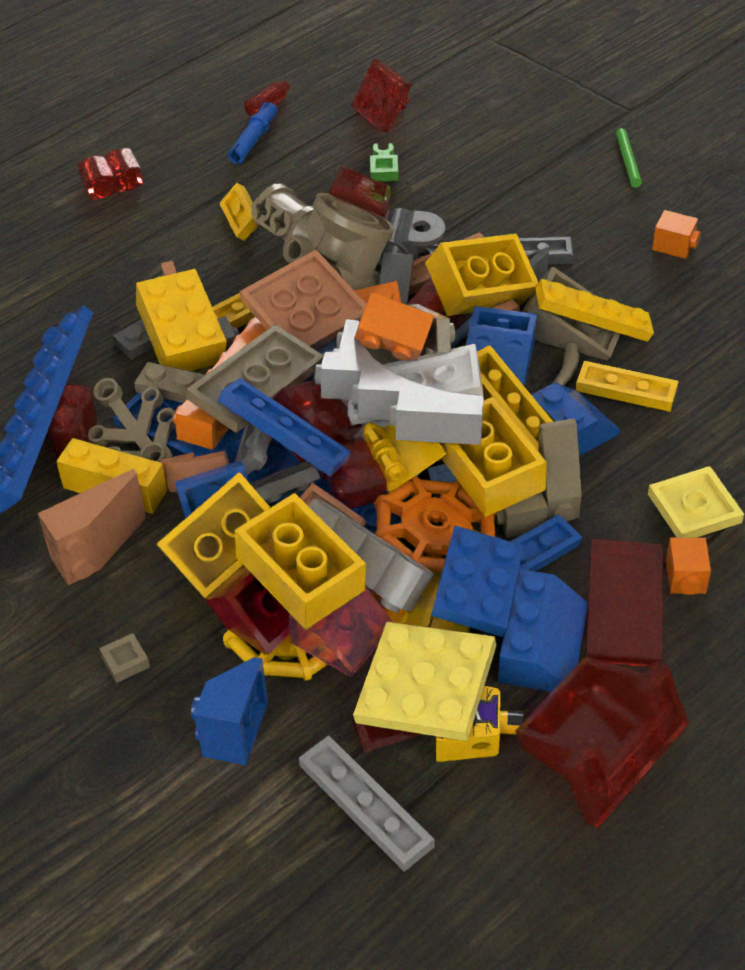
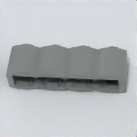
[309,498,434,613]

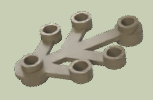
[88,378,176,462]

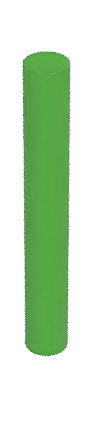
[616,128,642,187]

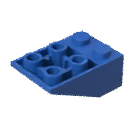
[466,306,537,387]

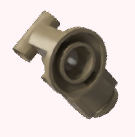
[252,183,395,290]

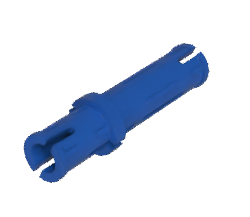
[228,102,278,164]

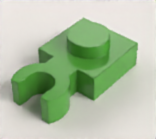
[370,143,399,182]

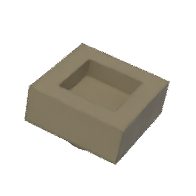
[99,633,150,683]

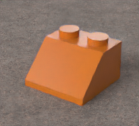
[354,292,434,361]

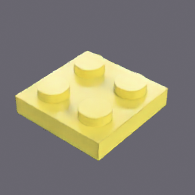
[648,466,744,538]

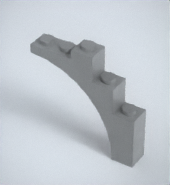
[315,319,484,445]

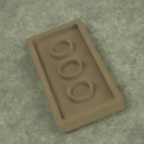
[186,324,324,433]

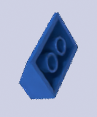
[498,569,588,696]

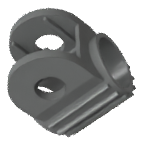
[377,208,445,268]

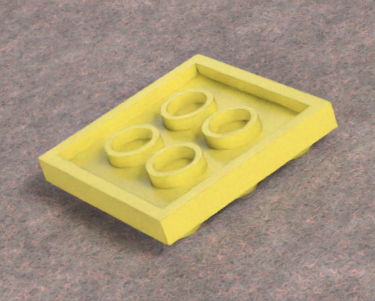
[353,622,496,741]

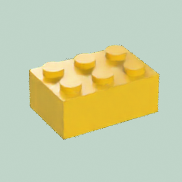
[425,234,538,316]
[136,269,227,371]
[440,397,547,517]
[156,472,271,598]
[234,493,366,630]

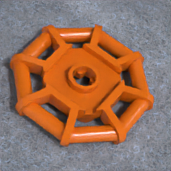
[374,476,496,573]

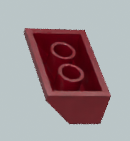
[205,565,300,655]

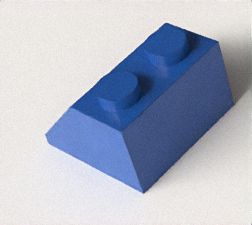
[532,382,620,456]
[191,657,268,766]

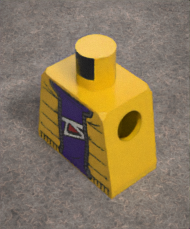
[436,686,523,762]

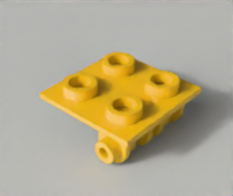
[363,422,447,493]

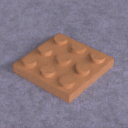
[240,250,366,350]

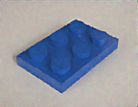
[431,526,524,637]

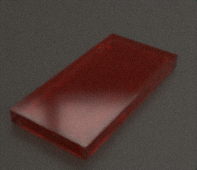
[329,166,392,217]
[586,539,663,667]

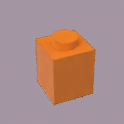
[652,210,701,259]
[666,538,711,595]

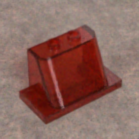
[515,657,689,828]

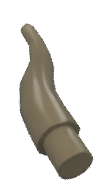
[552,343,579,385]

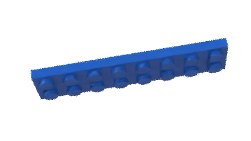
[0,305,93,514]

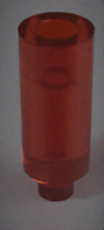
[244,81,290,117]

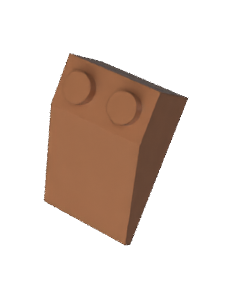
[38,469,146,585]

